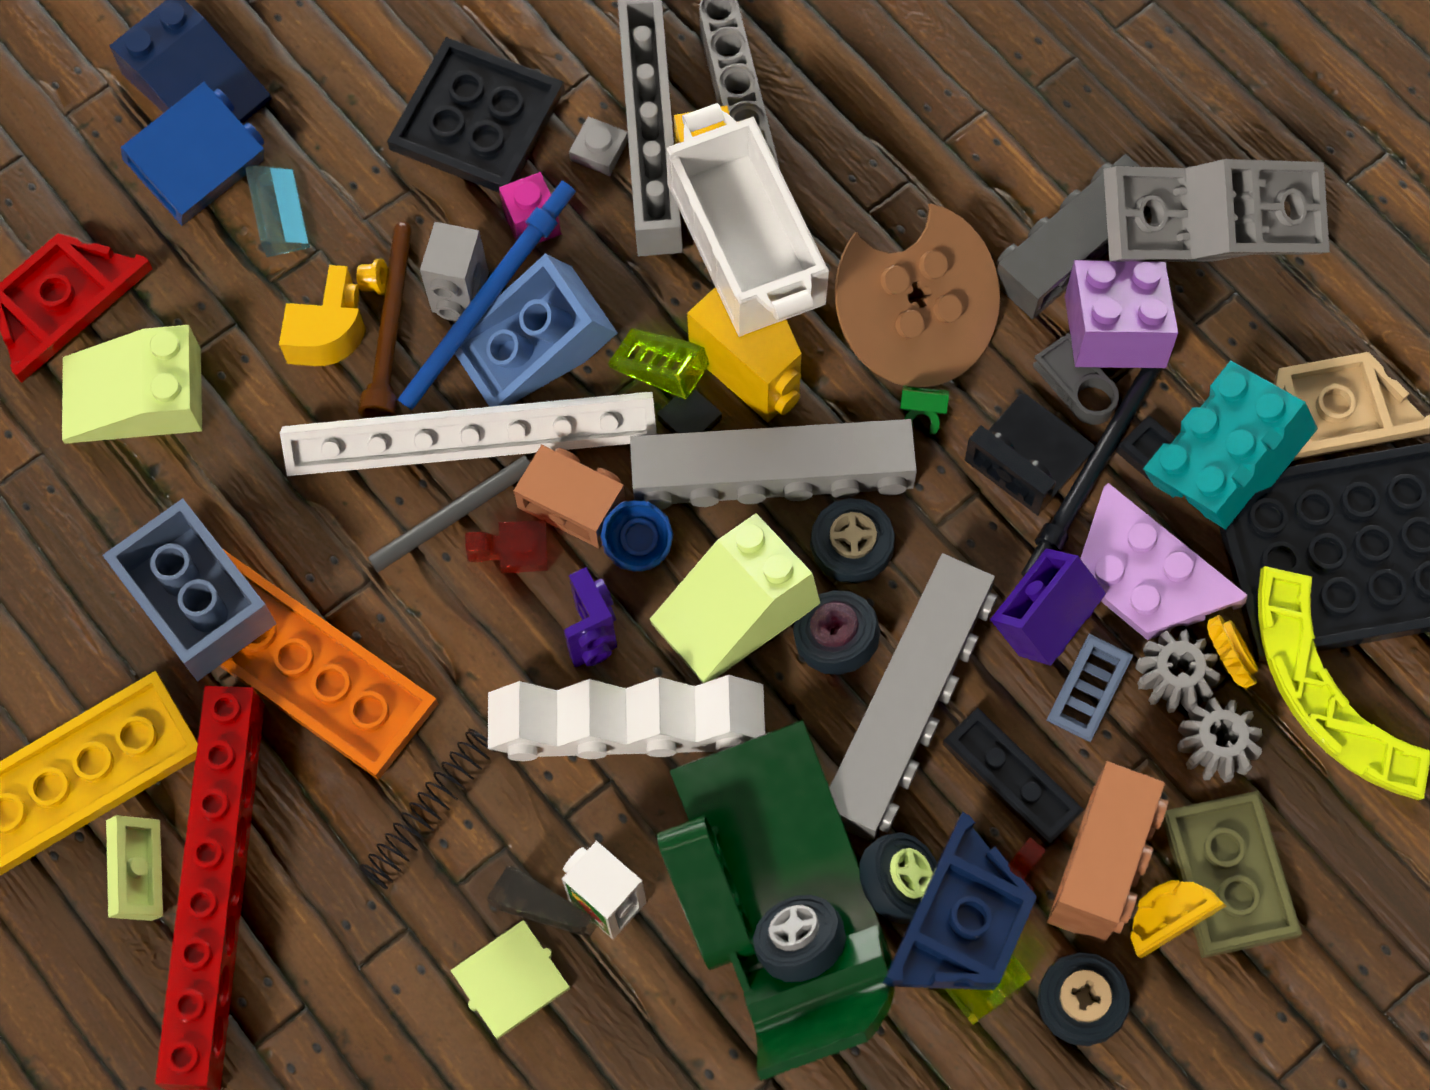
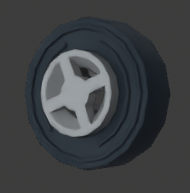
[753,895,846,982]

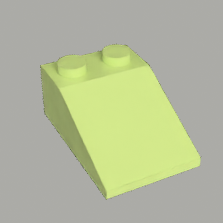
[62,325,202,444]
[650,513,820,683]

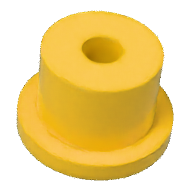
[356,258,388,295]

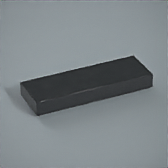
[942,708,1084,847]

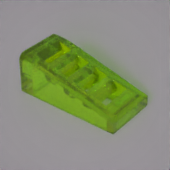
[608,328,709,399]

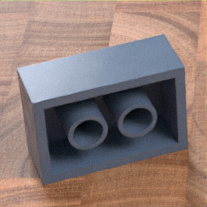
[102,498,277,682]

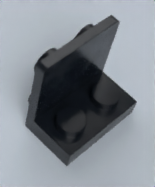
[964,393,1094,516]

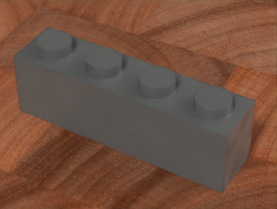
[996,154,1152,319]

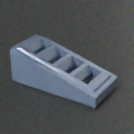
[1046,634,1133,742]

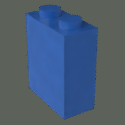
[121,81,264,226]

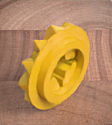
[1207,615,1259,689]

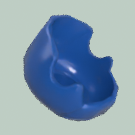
[600,500,674,572]

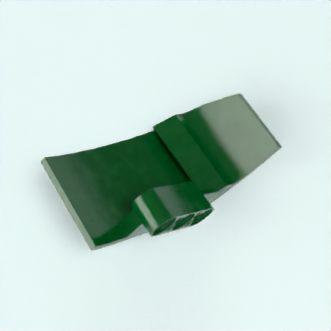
[657,720,895,1081]

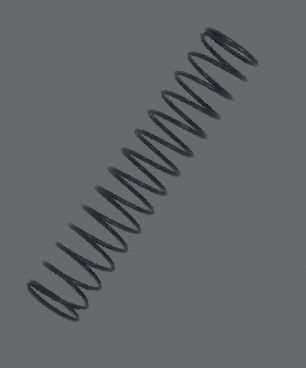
[359,728,496,889]

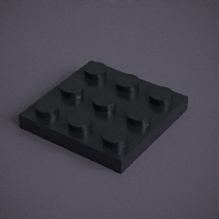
[387,37,565,193]

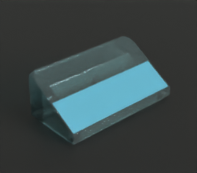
[245,166,311,257]

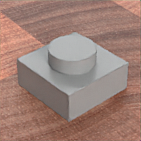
[569,116,628,176]

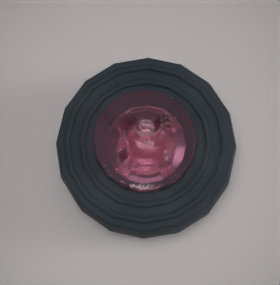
[793,590,881,675]

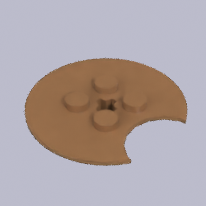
[835,204,1000,387]

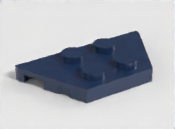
[883,812,1037,990]

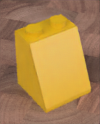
[687,287,801,423]

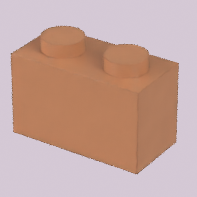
[513,444,626,548]

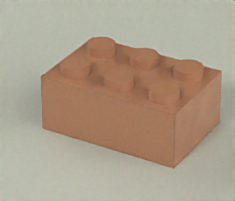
[1047,761,1169,944]

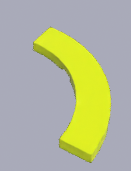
[1258,566,1430,800]

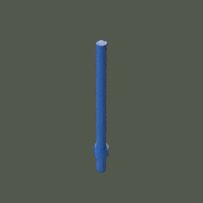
[397,181,576,411]

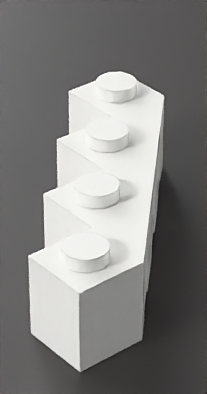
[488,675,765,761]

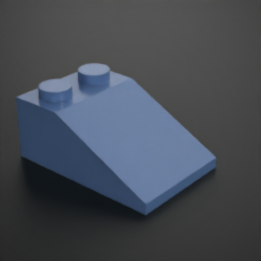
[455,253,618,407]

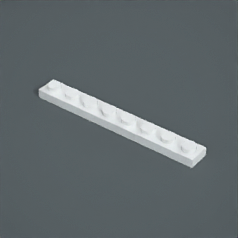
[280,392,657,476]

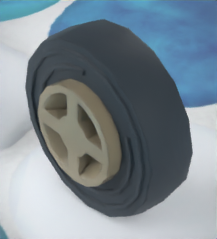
[810,498,895,584]

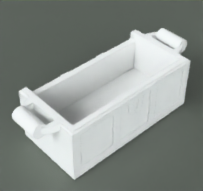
[666,103,829,337]

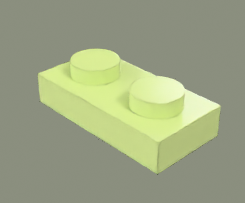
[106,815,163,921]

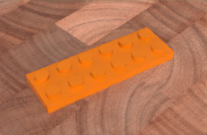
[220,549,438,780]

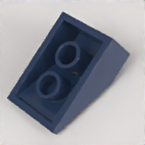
[109,0,272,124]

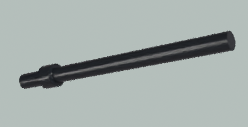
[1021,368,1163,577]

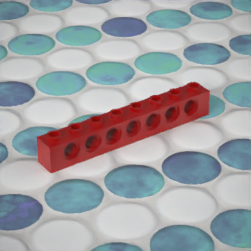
[155,686,265,1090]

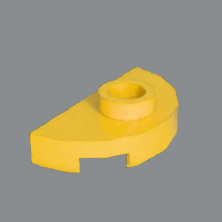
[1131,880,1226,958]

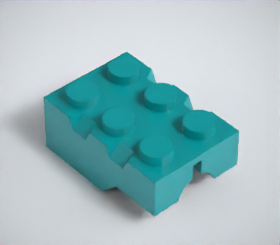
[1143,360,1318,530]

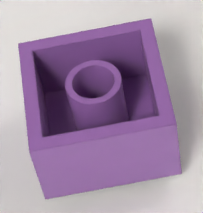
[1065,260,1178,368]

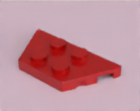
[0,233,153,383]

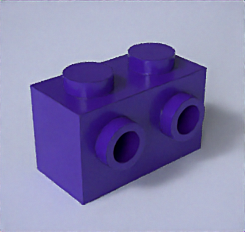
[990,548,1106,666]

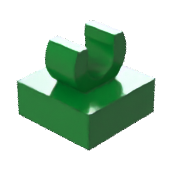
[900,386,949,434]

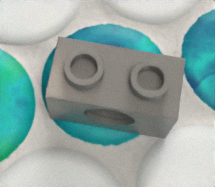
[420,222,489,321]

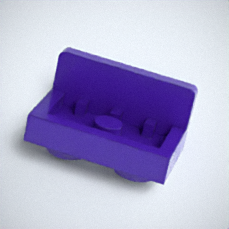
[564,567,617,667]

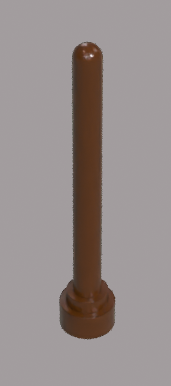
[358,221,412,418]

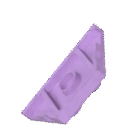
[1081,483,1247,640]

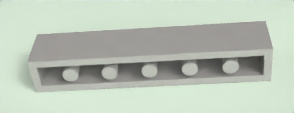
[618,0,683,256]
[630,419,916,510]
[830,553,998,843]

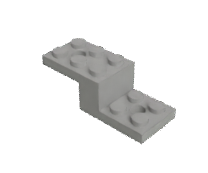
[1103,159,1330,262]

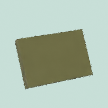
[1162,791,1302,958]

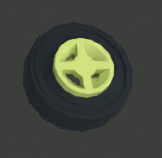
[860,832,937,924]

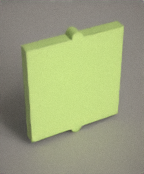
[450,920,570,1040]

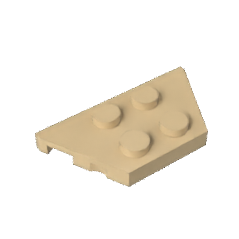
[1274,352,1430,461]

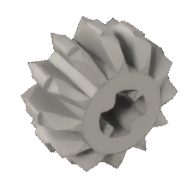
[1135,629,1220,713]
[1177,697,1263,783]

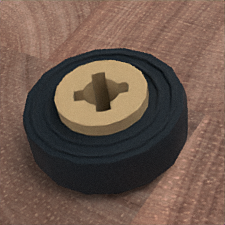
[1037,952,1130,1046]

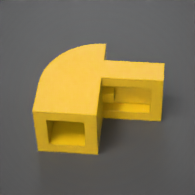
[279,265,366,366]

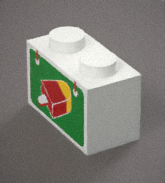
[562,841,647,940]

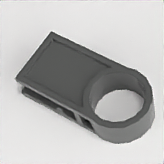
[1032,333,1119,425]

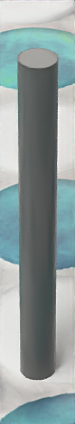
[367,455,530,573]

